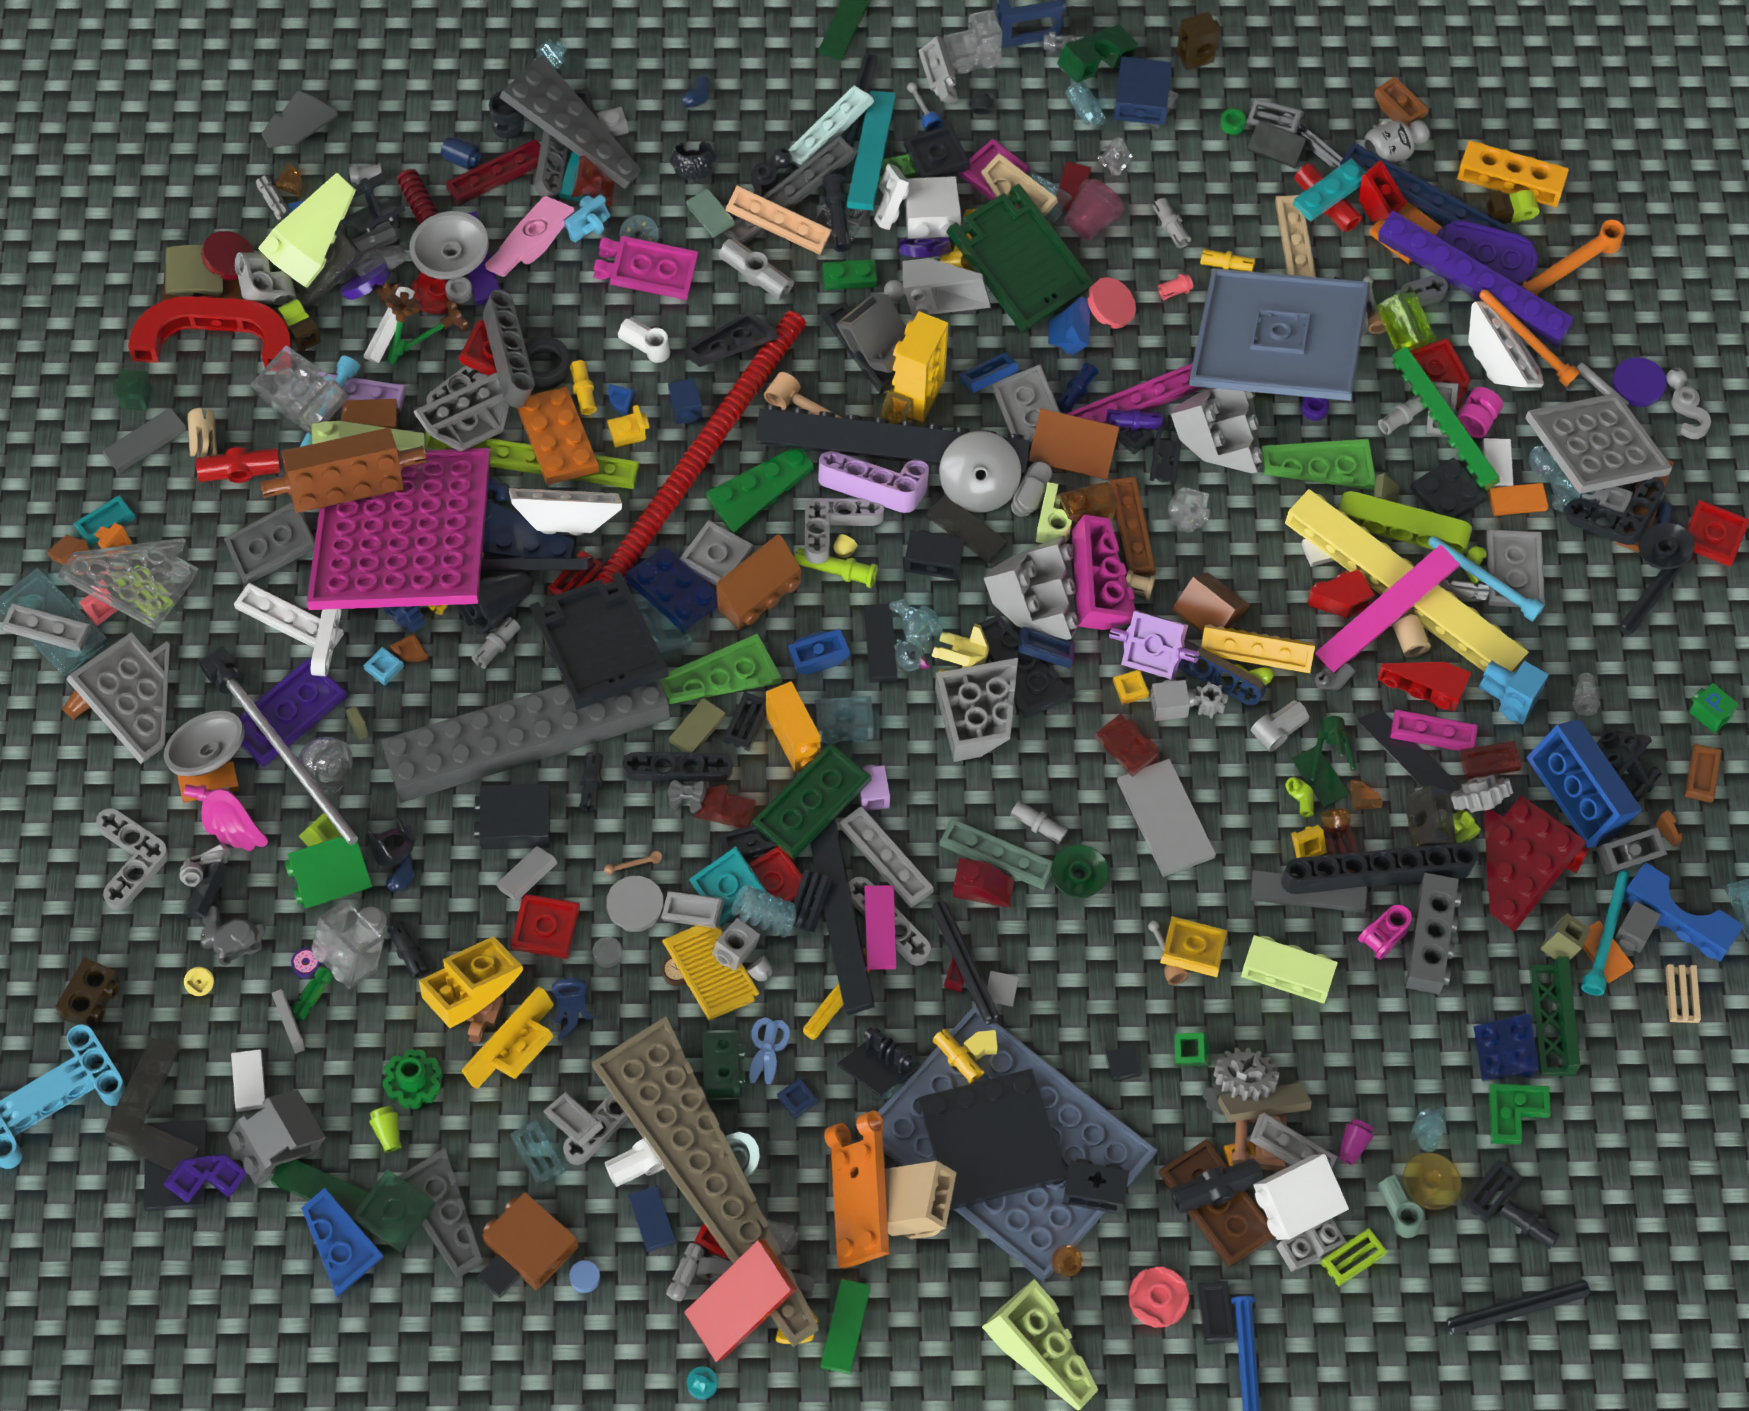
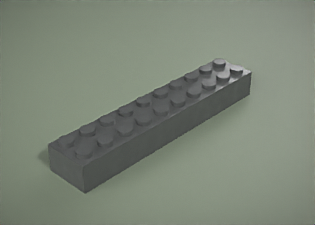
[381,680,670,803]

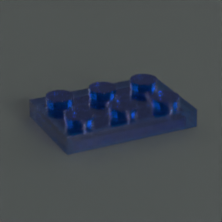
[625,546,718,632]

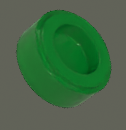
[1220,108,1246,135]

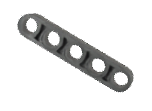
[483,289,534,408]

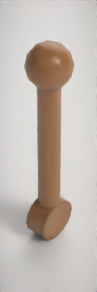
[604,851,662,875]

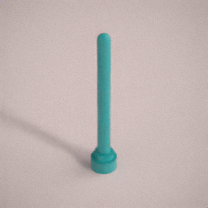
[1581,869,1629,996]

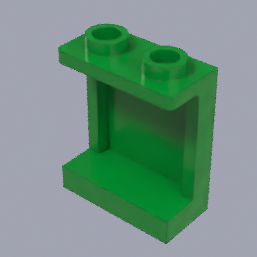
[284,832,372,909]

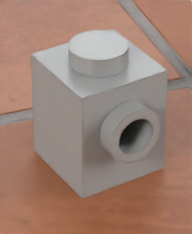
[1150,679,1194,721]

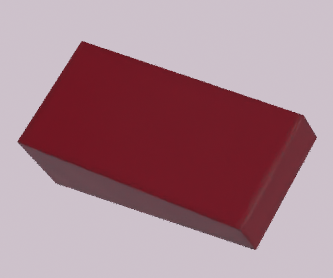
[944,957,965,992]

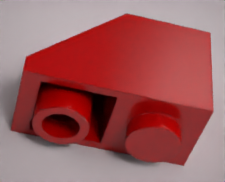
[1307,569,1375,618]

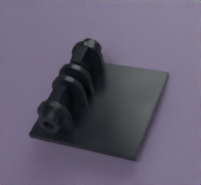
[837,1027,921,1097]

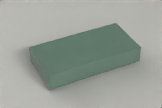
[686,188,735,238]

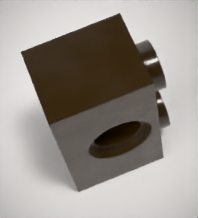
[1176,12,1221,71]

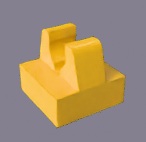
[1291,825,1327,858]

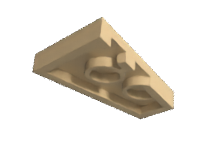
[982,153,1058,217]

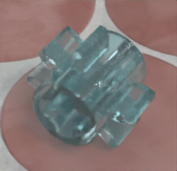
[535,39,567,70]

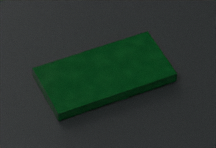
[752,742,872,860]

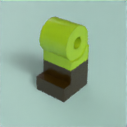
[1486,190,1539,224]
[277,299,321,352]

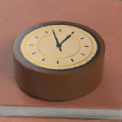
[662,957,686,986]

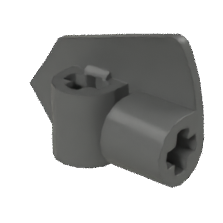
[262,91,338,148]

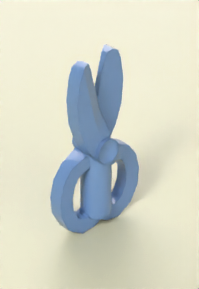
[749,1017,790,1085]

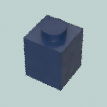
[668,378,702,424]

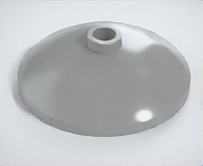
[410,211,489,279]
[939,431,1021,513]
[164,711,245,776]

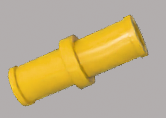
[1200,248,1255,272]
[570,360,597,415]
[933,1029,984,1084]

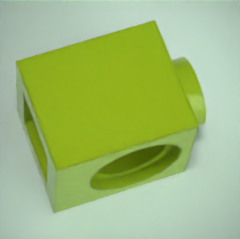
[299,813,342,847]

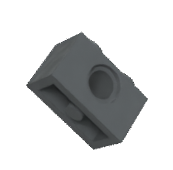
[1596,827,1667,875]

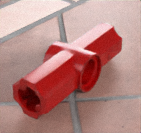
[1294,163,1362,232]
[196,447,281,483]

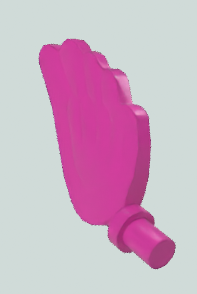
[184,784,268,851]

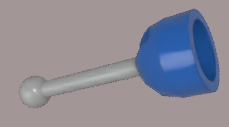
[907,82,944,132]

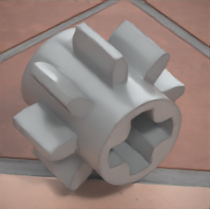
[1193,681,1228,718]

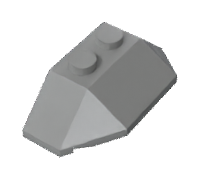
[413,373,509,452]

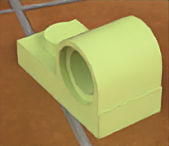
[1036,482,1072,543]

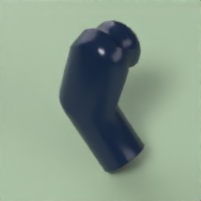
[681,76,710,107]
[488,477,510,501]
[1657,502,1685,528]
[386,853,415,892]

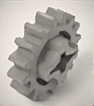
[1450,775,1513,813]
[1214,1048,1279,1101]

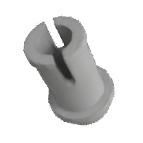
[349,164,382,185]

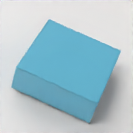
[363,647,404,685]

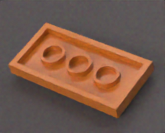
[517,386,599,485]

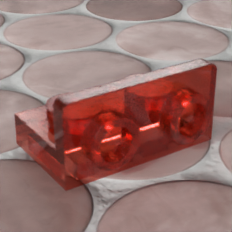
[1095,713,1158,777]

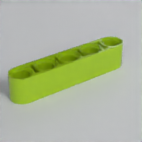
[1338,491,1472,555]

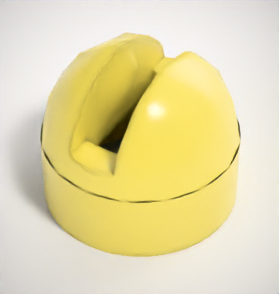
[833,534,858,558]

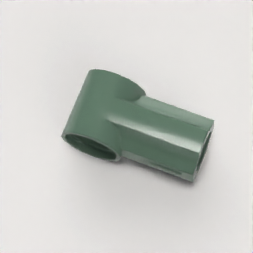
[1377,1174,1424,1238]

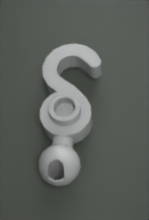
[1666,368,1711,439]

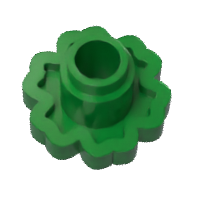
[382,1049,443,1109]

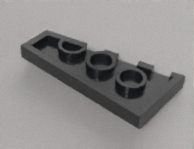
[978,615,1076,719]

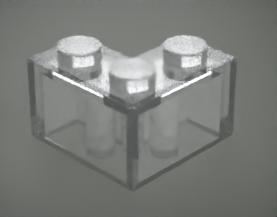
[943,9,1002,74]

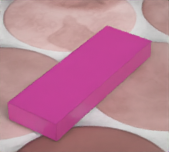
[1390,709,1478,754]
[864,885,896,970]

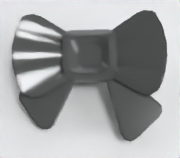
[668,780,707,814]

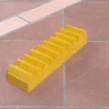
[1201,624,1315,673]

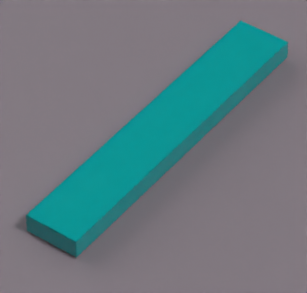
[847,91,896,211]

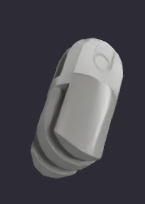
[1011,461,1053,517]

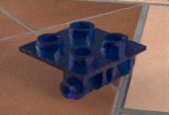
[1473,1013,1539,1082]

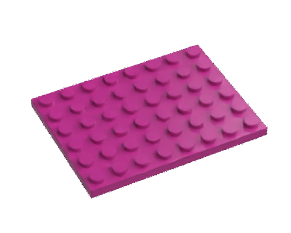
[307,448,491,610]

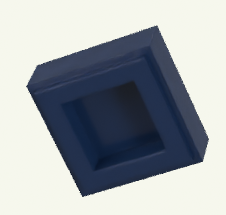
[777,1078,818,1120]

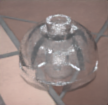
[298,737,352,795]

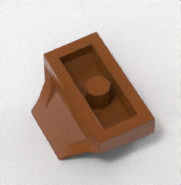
[1374,77,1429,127]

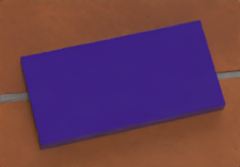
[239,657,348,768]

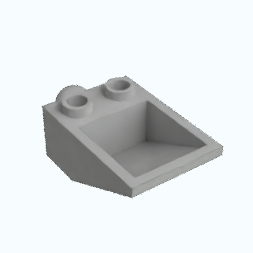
[884,258,991,317]

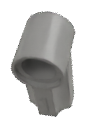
[1251,700,1309,752]

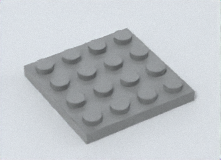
[1525,393,1672,494]

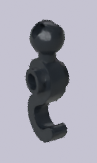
[731,148,792,197]

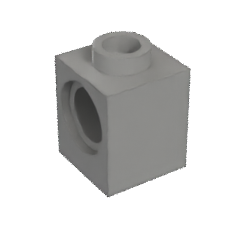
[712,918,760,971]

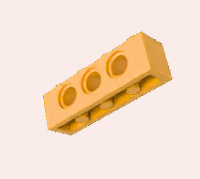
[1457,140,1569,208]

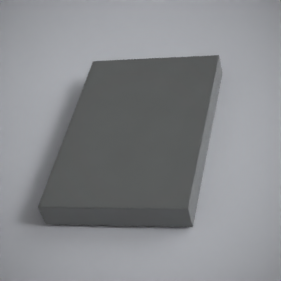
[224,502,315,586]

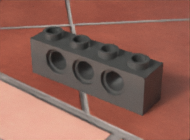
[1405,873,1462,995]

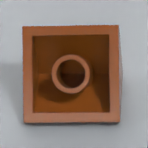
[1172,573,1250,634]

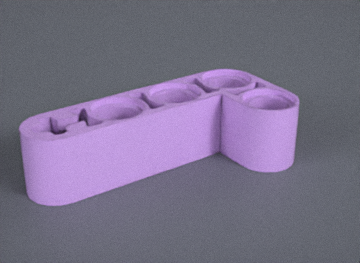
[818,451,929,513]

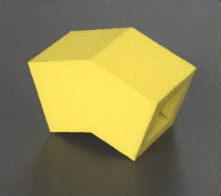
[963,1030,997,1062]

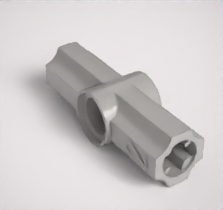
[719,238,794,300]

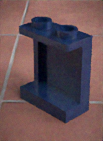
[1114,56,1172,125]

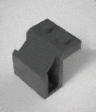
[836,293,906,373]
[228,1090,326,1185]

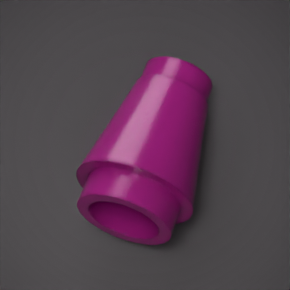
[1337,1119,1374,1165]

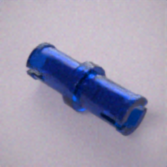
[1056,363,1099,413]

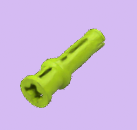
[794,547,878,588]

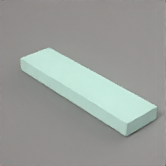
[788,85,874,167]

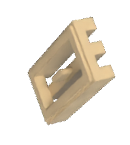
[1666,964,1701,1023]

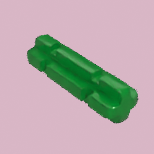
[291,966,333,1020]

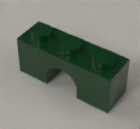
[1057,24,1138,83]

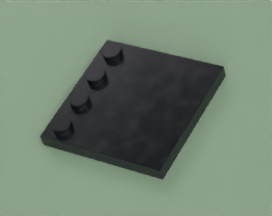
[918,1068,1066,1210]

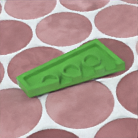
[1261,439,1376,490]
[660,634,782,704]

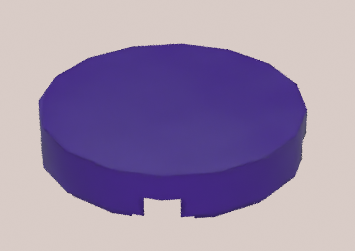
[899,237,951,258]
[340,263,391,300]
[1612,357,1666,407]

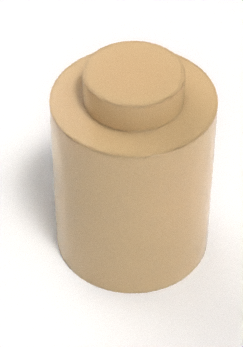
[1393,613,1431,658]

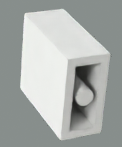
[904,177,961,239]
[1253,1154,1349,1240]

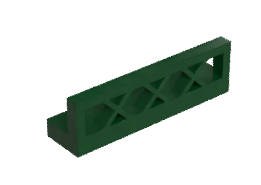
[1529,956,1581,1076]

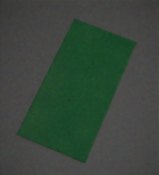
[1291,746,1350,808]

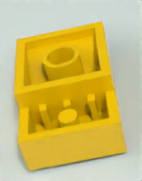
[419,936,523,1028]

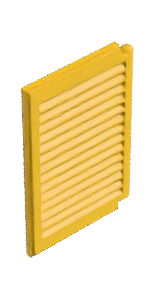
[662,925,760,1021]

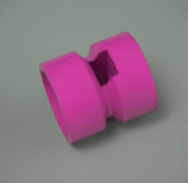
[1456,387,1503,438]

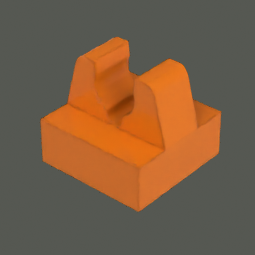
[94,523,132,562]

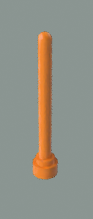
[1479,290,1581,387]

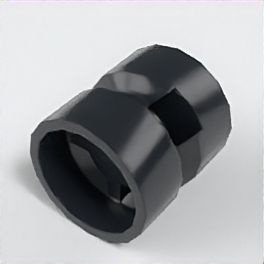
[489,90,525,139]

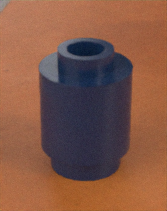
[441,137,481,170]

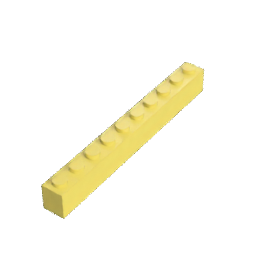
[1285,489,1529,673]

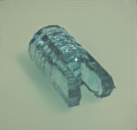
[1065,81,1106,126]

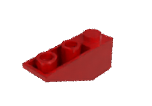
[1377,662,1471,712]

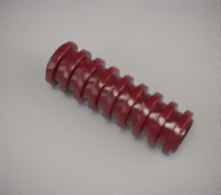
[396,169,439,225]

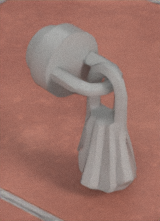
[180,843,231,886]

